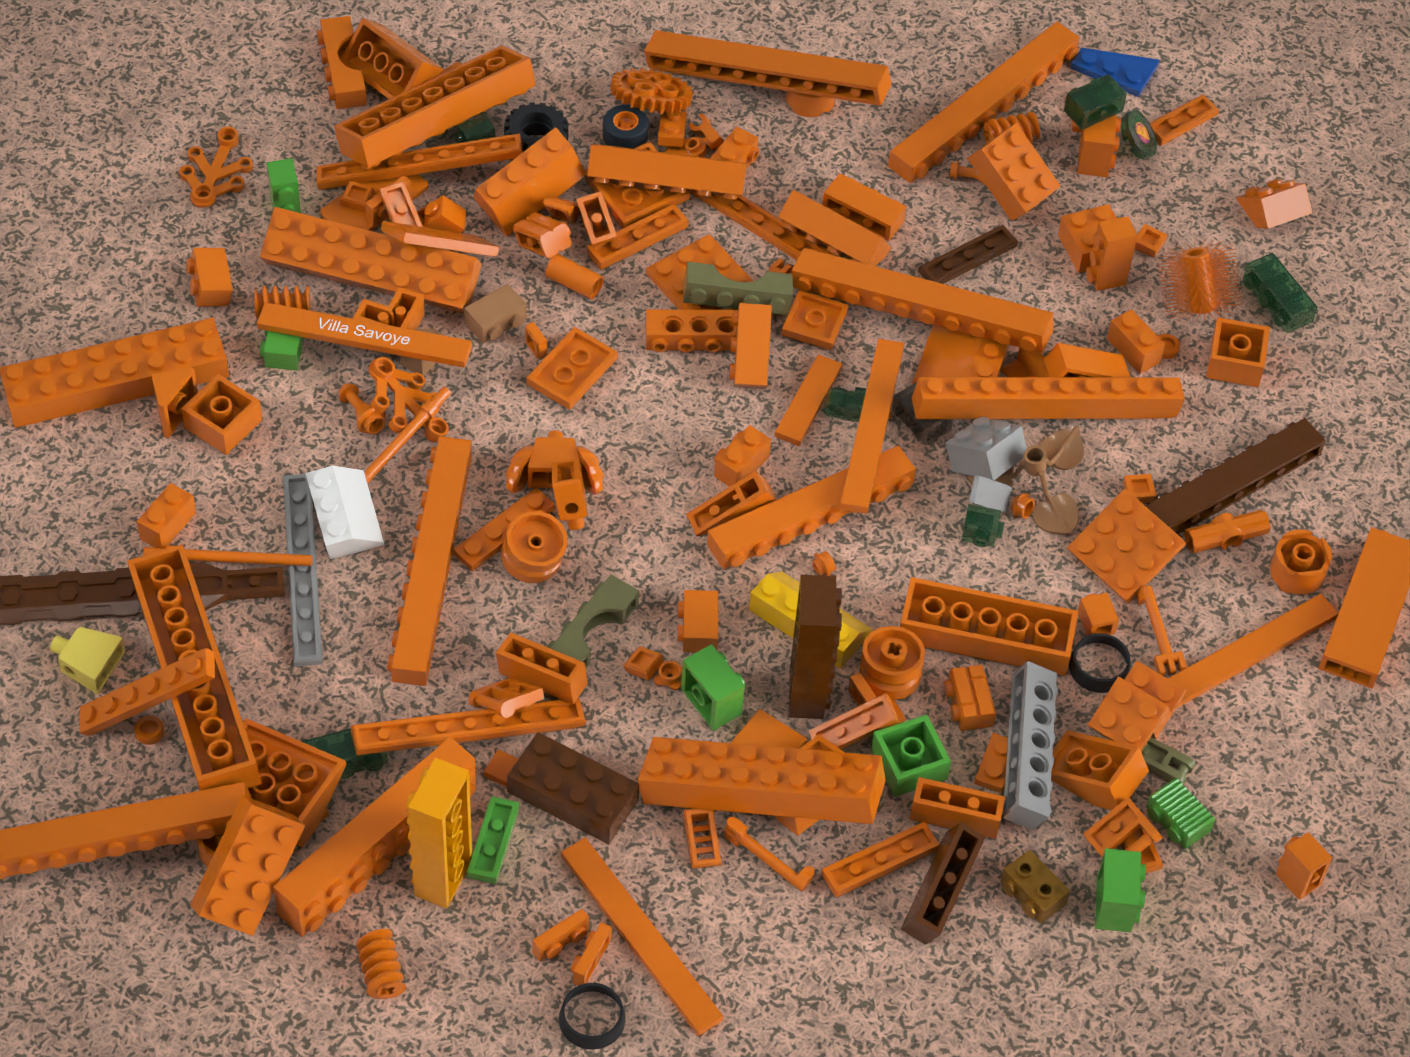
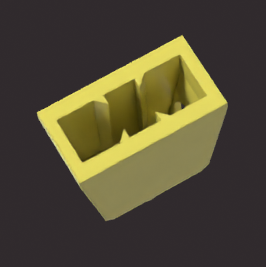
[50,627,125,694]

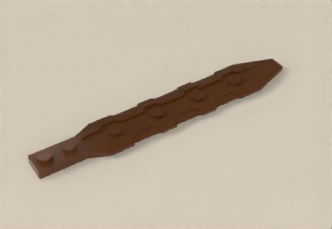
[0,563,284,625]

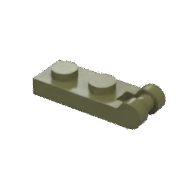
[1141,737,1196,785]

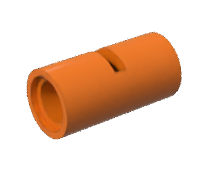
[545,254,604,300]

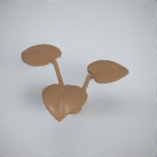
[966,426,1084,535]

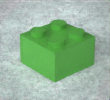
[681,644,746,731]
[871,715,951,797]
[1095,848,1146,933]

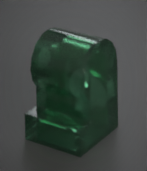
[824,387,866,423]

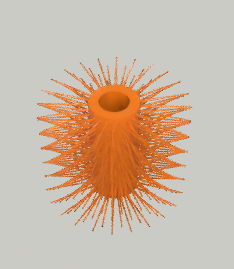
[1158,239,1243,323]

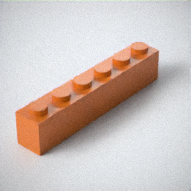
[587,144,747,199]

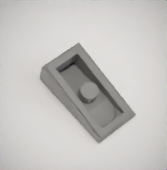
[969,475,1011,513]

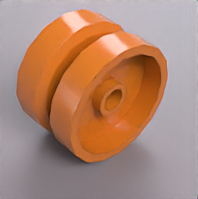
[501,511,568,583]
[859,626,925,700]

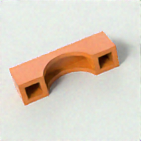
[316,16,367,109]

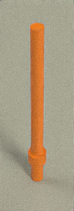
[364,386,452,484]
[143,545,313,566]

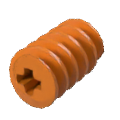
[984,112,1040,144]
[254,285,310,319]
[356,929,406,999]

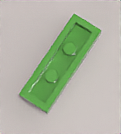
[467,796,520,884]

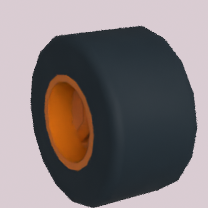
[603,105,649,149]

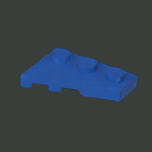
[1071,47,1160,97]

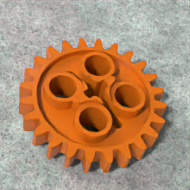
[610,68,693,114]

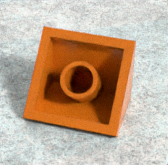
[151,367,198,439]

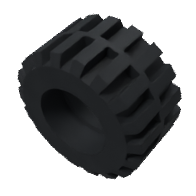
[504,102,569,160]

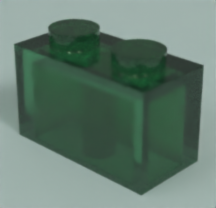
[1064,74,1127,130]

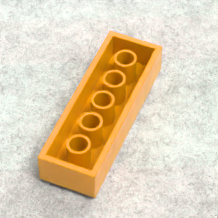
[406,757,472,909]

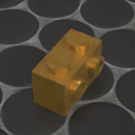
[1001,850,1070,924]

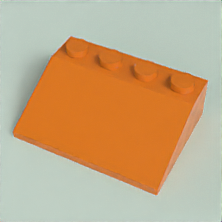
[912,325,1010,385]
[197,718,346,848]

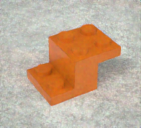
[1088,660,1187,752]

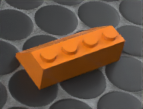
[340,18,443,99]
[473,127,586,237]
[778,190,892,266]

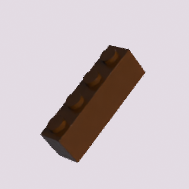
[901,822,986,944]

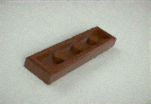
[918,225,1018,284]

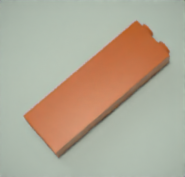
[1318,527,1410,689]

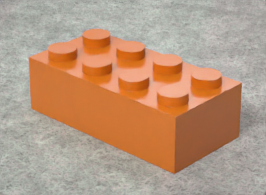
[190,795,305,936]

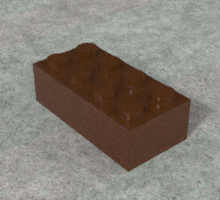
[507,732,639,845]

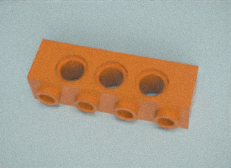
[645,309,737,353]

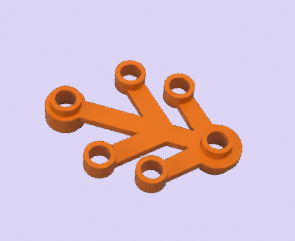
[179,126,253,208]
[368,357,449,442]

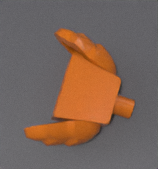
[505,430,604,495]

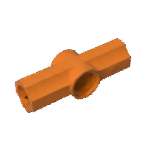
[1184,510,1271,553]

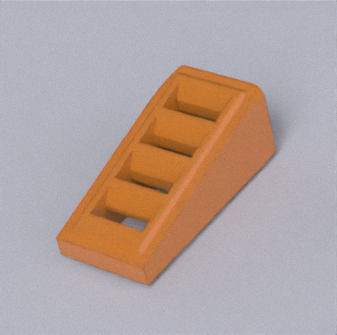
[543,198,580,224]
[682,809,722,869]

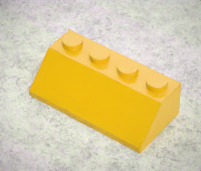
[749,571,874,669]

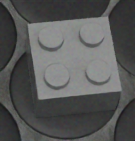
[945,417,1027,480]

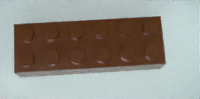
[789,575,842,719]

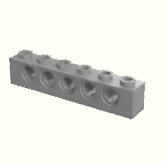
[1003,661,1058,830]

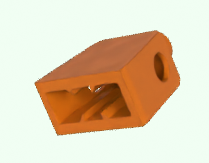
[552,458,588,530]

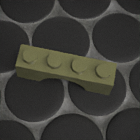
[683,262,793,315]
[547,575,639,669]

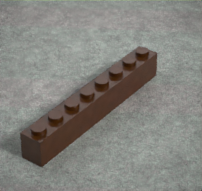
[1143,418,1326,535]

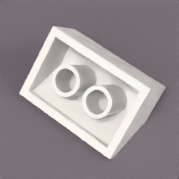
[306,466,385,559]

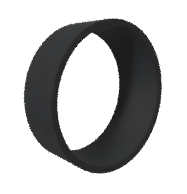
[1069,633,1130,693]
[559,983,626,1050]

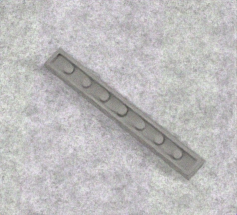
[283,474,323,667]

